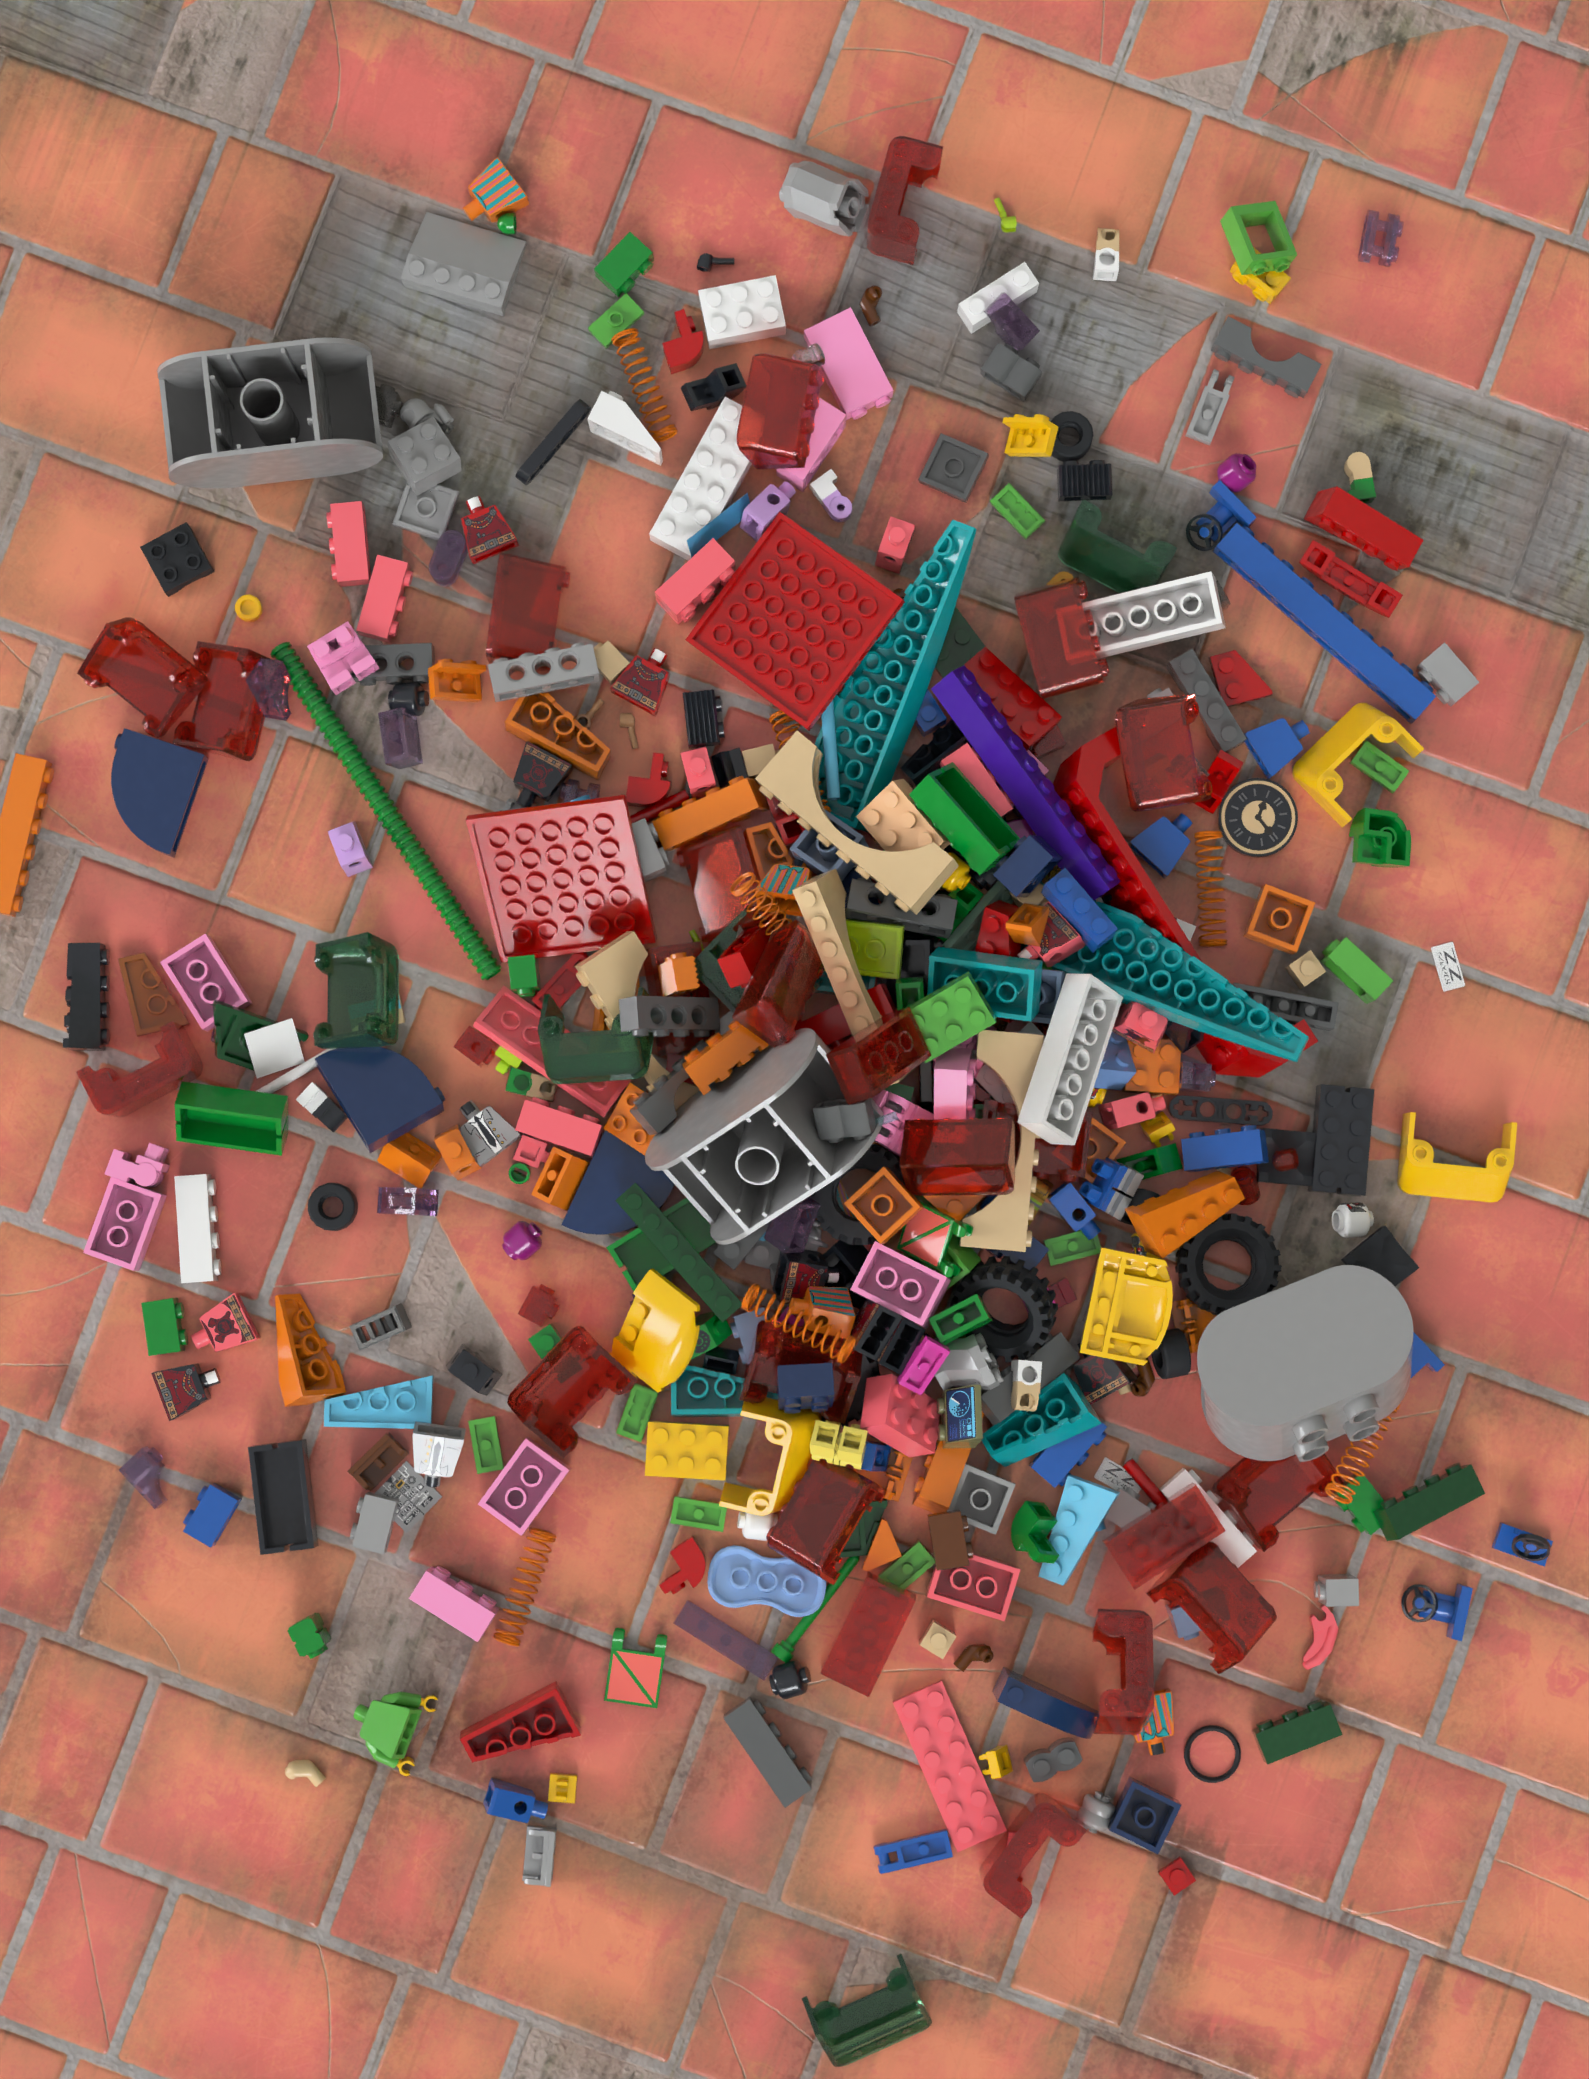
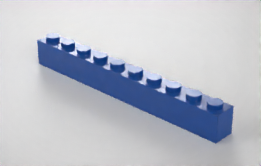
[1213,523,1436,724]

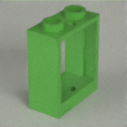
[1220,201,1297,275]
[1320,937,1393,1004]

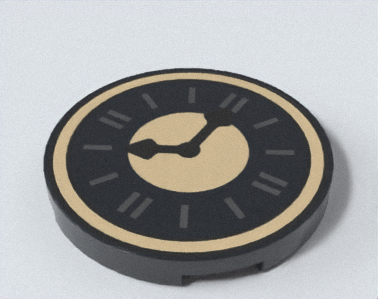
[1218,778,1298,857]

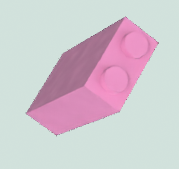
[804,307,894,420]

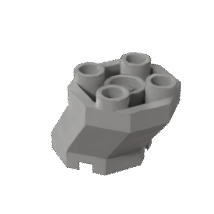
[779,161,870,236]
[934,1333,1004,1391]

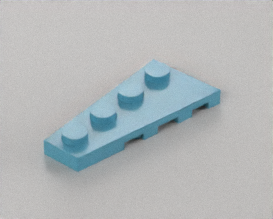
[324,1375,434,1429]
[1038,1474,1120,1586]

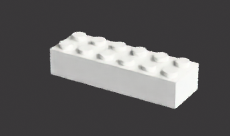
[649,397,772,561]
[1056,571,1226,665]
[1017,974,1123,1145]

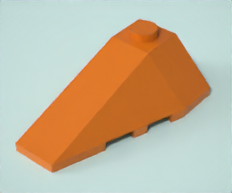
[275,1293,346,1407]

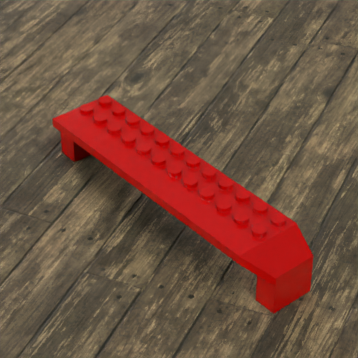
[1053,725,1318,1078]

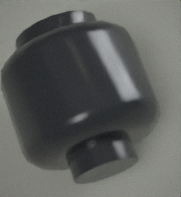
[388,682,429,717]
[769,1660,811,1699]

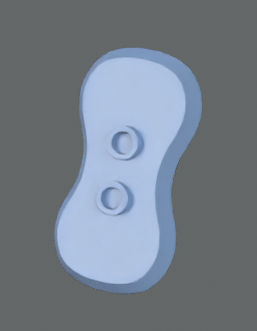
[707,1545,826,1617]

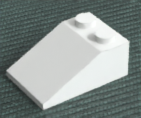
[588,391,663,466]

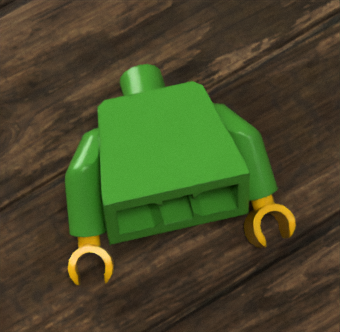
[354,1691,438,1776]

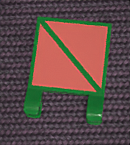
[897,1200,973,1277]
[604,1628,668,1708]

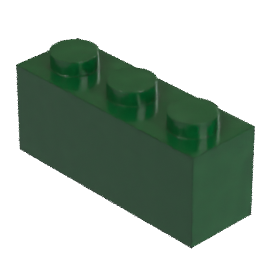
[1252,1699,1343,1765]

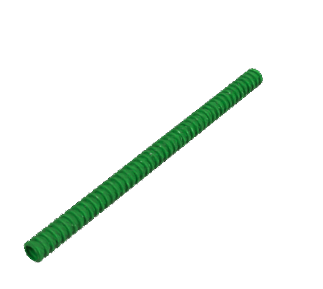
[270,642,502,980]

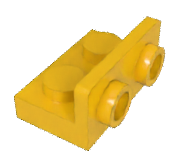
[1230,247,1291,304]

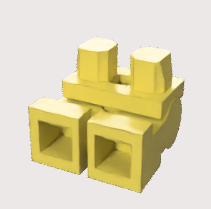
[810,1418,868,1470]

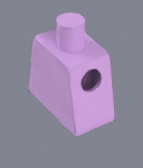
[740,481,796,542]
[328,821,373,877]

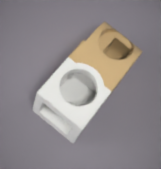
[1093,228,1119,281]
[1011,1360,1042,1412]

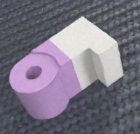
[809,469,852,522]

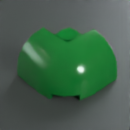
[1349,808,1411,868]

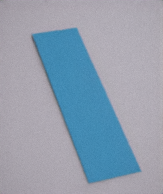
[686,493,750,558]

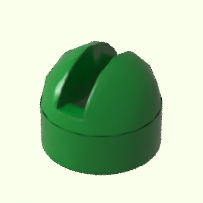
[497,213,517,235]
[509,1162,531,1184]

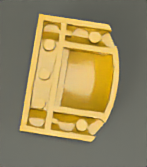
[1080,1247,1173,1366]
[612,1268,700,1393]

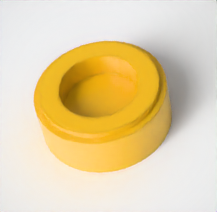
[235,594,263,622]

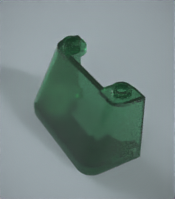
[1058,499,1177,593]
[313,932,399,1049]

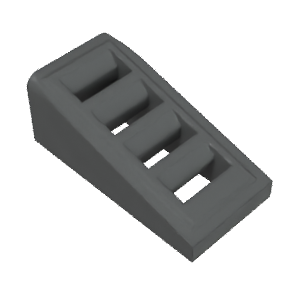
[349,1303,412,1350]

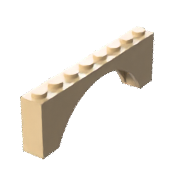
[755,731,959,915]
[792,868,918,1090]
[575,931,700,1111]
[959,1030,1044,1252]

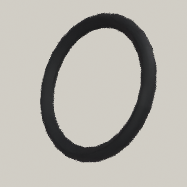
[1184,1725,1241,1783]

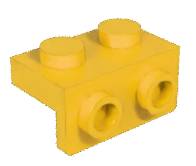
[1002,414,1058,457]

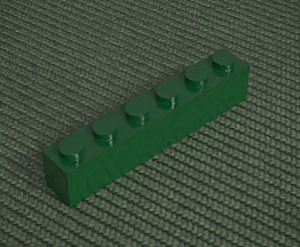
[615,1182,742,1323]

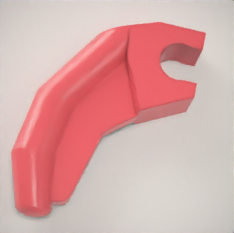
[1302,1605,1339,1670]

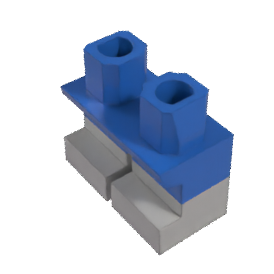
[1079,1157,1144,1221]

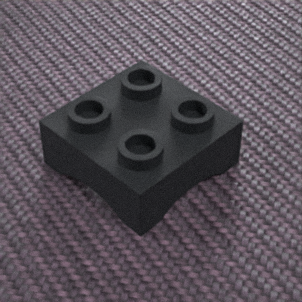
[140,522,215,597]
[1256,1128,1316,1186]
[1341,1226,1419,1286]

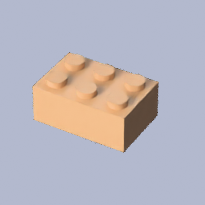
[856,779,950,852]

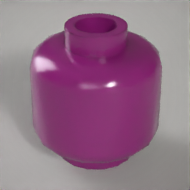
[1217,453,1256,493]
[502,1221,542,1260]

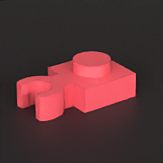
[512,1133,551,1168]

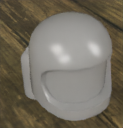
[400,398,454,433]

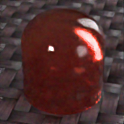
[1272,1148,1299,1172]

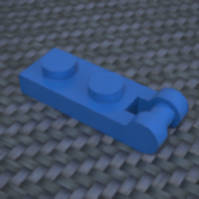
[873,1829,953,1874]

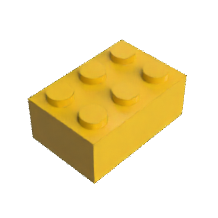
[645,1420,729,1480]

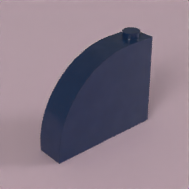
[111,728,209,858]
[315,1045,445,1153]
[562,1130,675,1235]
[992,1667,1102,1739]

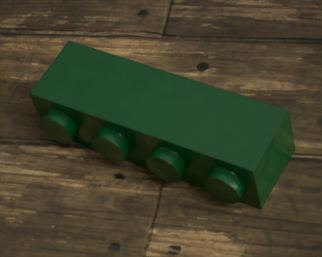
[1373,1463,1485,1541]

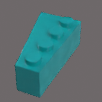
[671,1365,778,1417]
[981,1373,1102,1467]

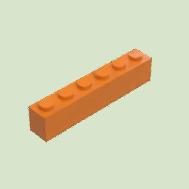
[0,753,54,917]

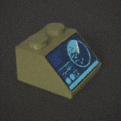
[937,1385,983,1448]

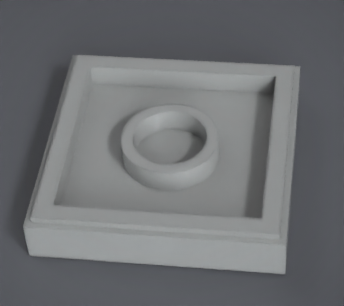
[392,482,460,542]

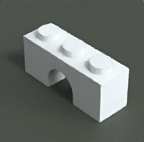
[957,262,1039,334]

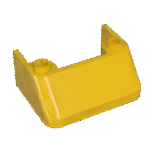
[1292,703,1424,828]
[1397,1112,1517,1202]
[719,1392,822,1516]

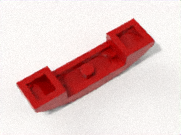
[1299,540,1403,618]

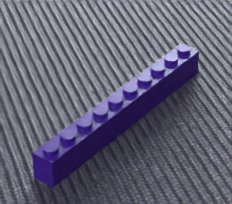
[931,665,1121,901]

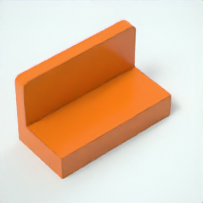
[377,1132,442,1189]

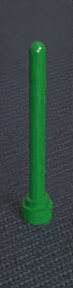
[771,1556,860,1663]

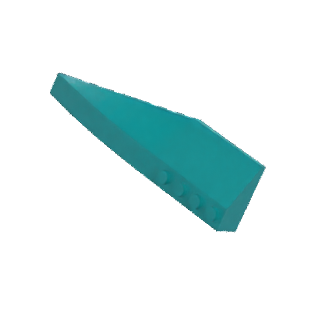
[814,519,977,832]
[1021,881,1309,1062]

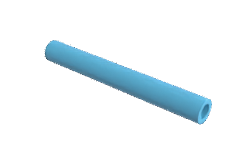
[821,700,840,800]

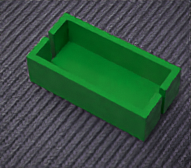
[909,762,1020,875]
[175,1081,289,1156]
[606,1198,717,1291]

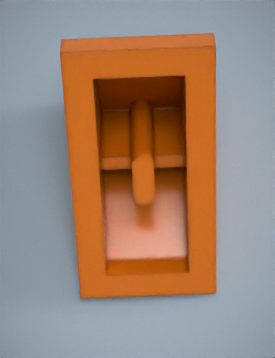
[1006,903,1049,947]
[862,1517,902,1572]

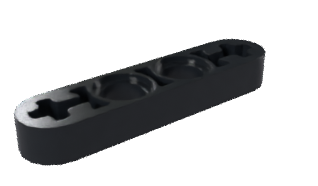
[515,399,591,485]
[1168,1095,1273,1126]

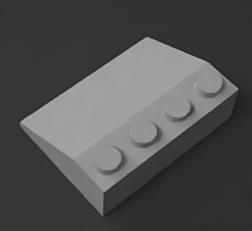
[401,212,527,316]

